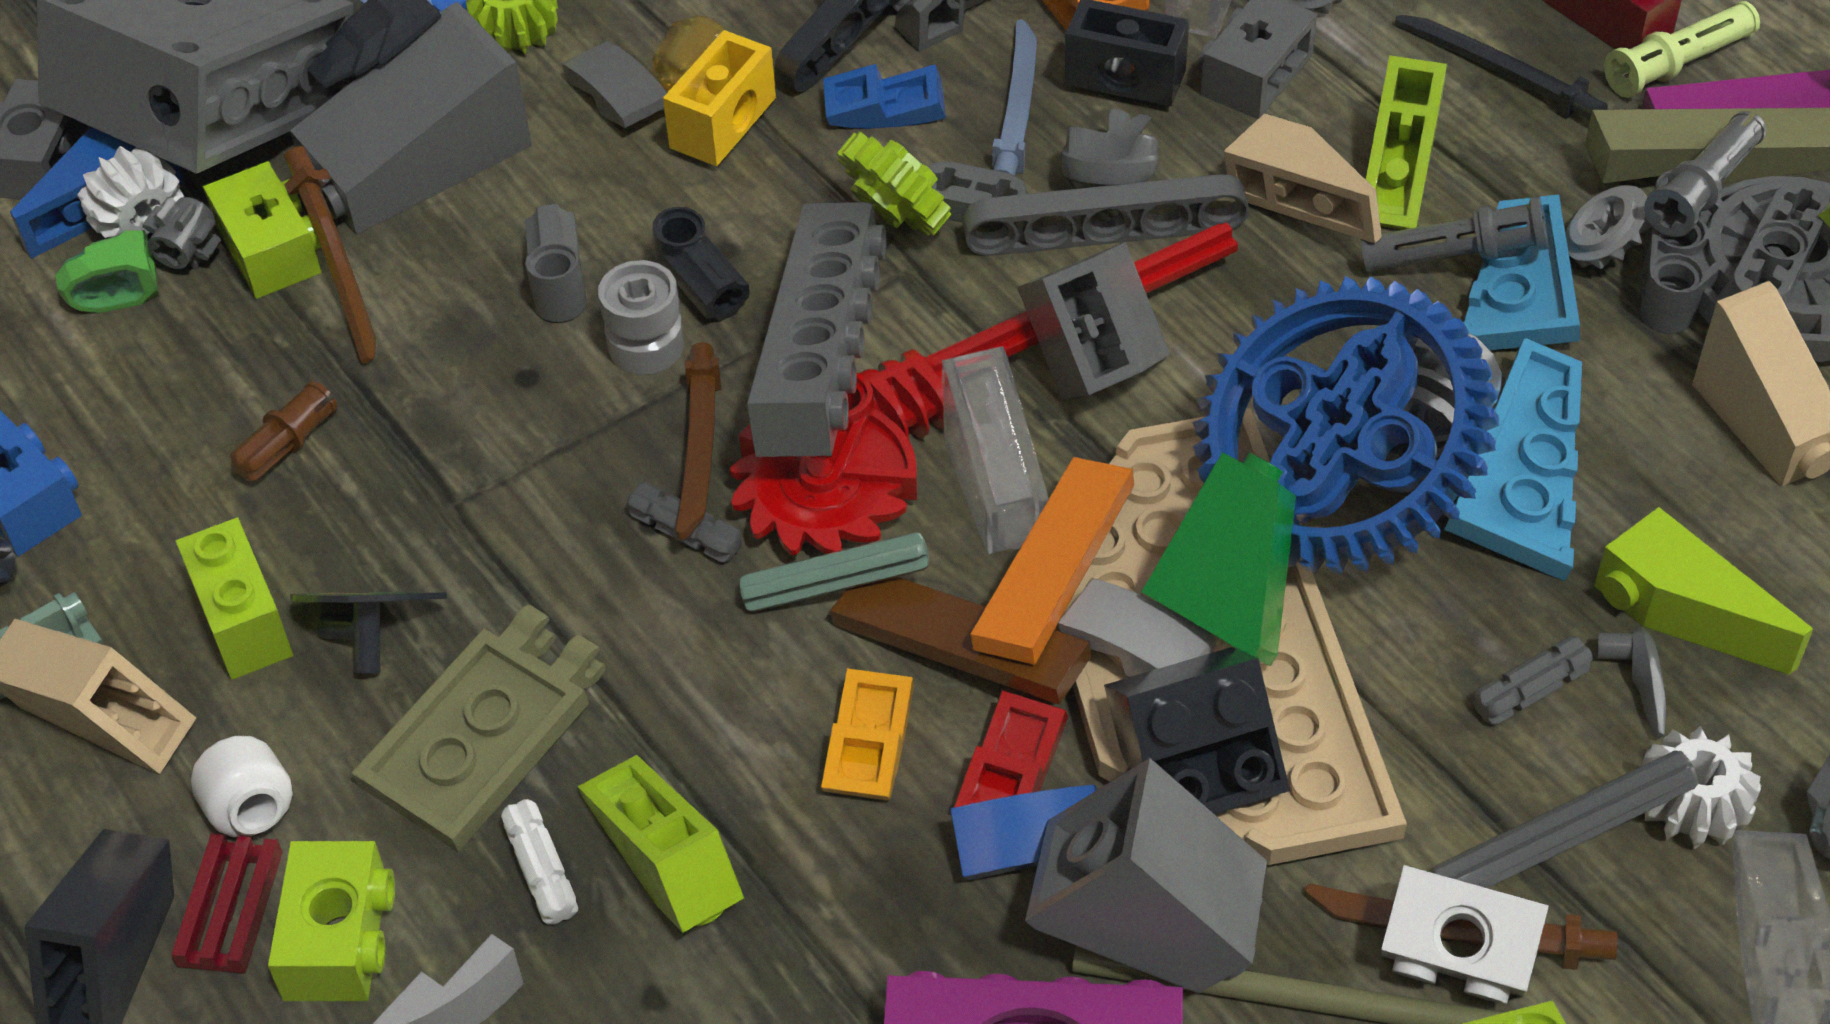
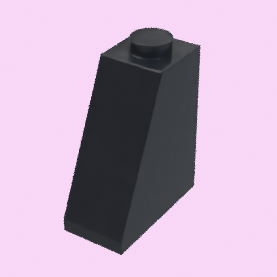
[24,829,174,1024]

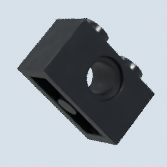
[1064,0,1190,107]

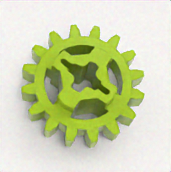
[836,132,951,236]

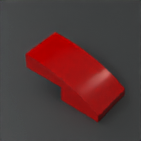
[954,690,1068,808]

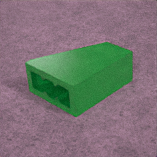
[1141,452,1296,666]

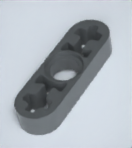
[1728,182,1830,305]

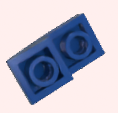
[951,784,1097,880]

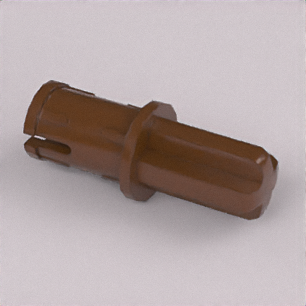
[230,381,338,482]

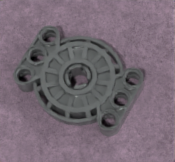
[1639,170,1830,362]

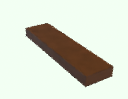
[830,577,1092,705]

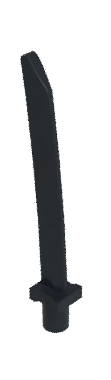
[1395,15,1608,120]

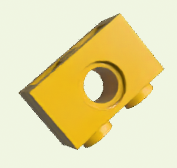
[663,30,776,166]

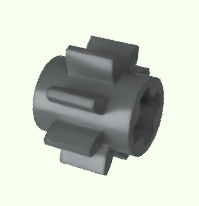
[142,197,221,269]

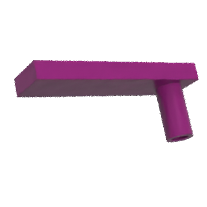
[1642,69,1830,109]

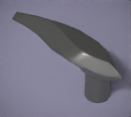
[1598,626,1666,739]

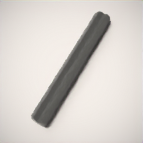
[1431,750,1698,888]

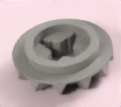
[1565,185,1652,269]

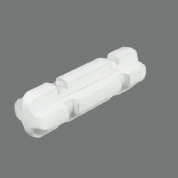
[501,799,578,925]

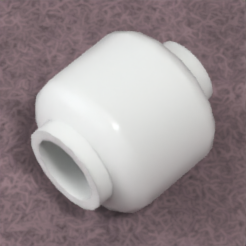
[191,736,293,837]

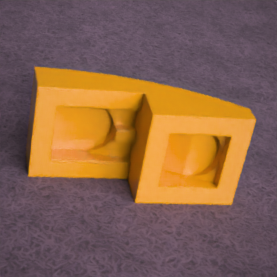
[821,668,914,801]

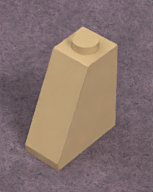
[1692,281,1830,487]
[0,619,196,774]

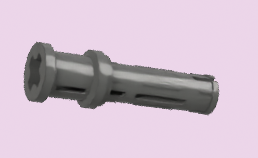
[1644,111,1767,237]
[1361,196,1549,273]

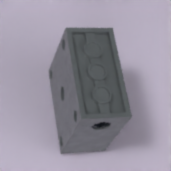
[37,0,353,174]

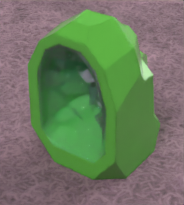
[55,230,160,313]

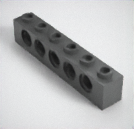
[747,202,887,457]

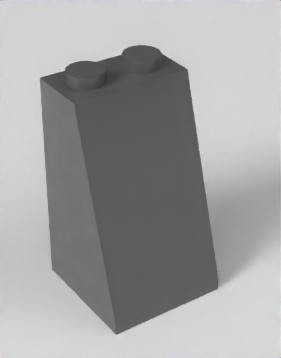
[290,2,532,235]

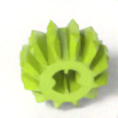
[466,0,558,55]

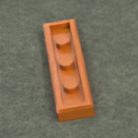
[970,457,1134,665]

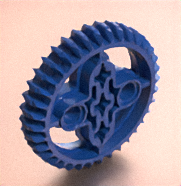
[1192,276,1499,575]

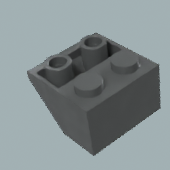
[1017,242,1170,400]

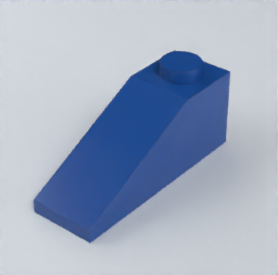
[10,127,185,259]

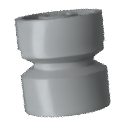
[598,260,684,375]

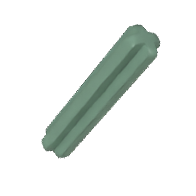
[740,532,929,612]

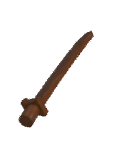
[284,146,376,364]
[676,342,722,540]
[1305,884,1618,970]

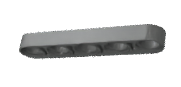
[962,174,1249,256]

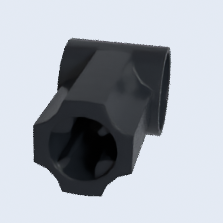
[652,207,750,322]

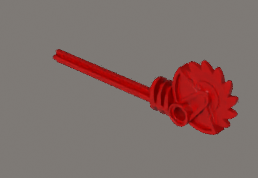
[730,222,1238,555]

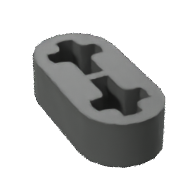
[928,161,1027,230]

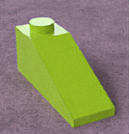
[1366,55,1447,230]
[1594,507,1813,675]
[577,755,744,933]

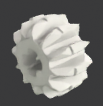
[77,146,184,238]
[1641,725,1761,849]

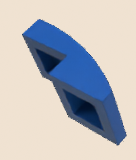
[823,64,946,129]

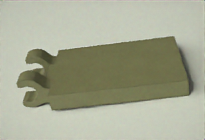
[352,604,606,852]

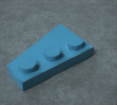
[1464,194,1580,350]

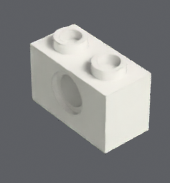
[1381,865,1549,1004]

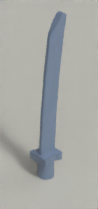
[992,19,1037,176]

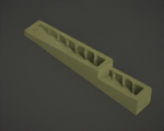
[1585,108,1830,184]

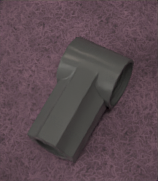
[525,204,587,322]

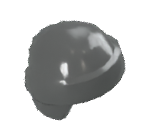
[1062,108,1159,189]

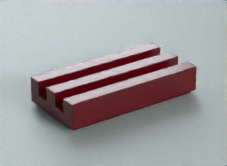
[171,834,283,973]

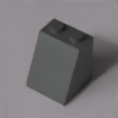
[1025,758,1267,993]

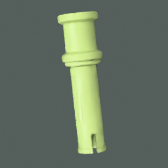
[1604,1,1760,98]

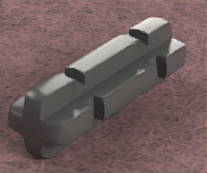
[627,482,742,563]
[1472,636,1593,725]

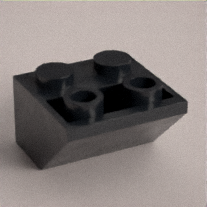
[1104,647,1290,814]

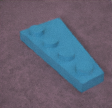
[1444,338,1582,581]

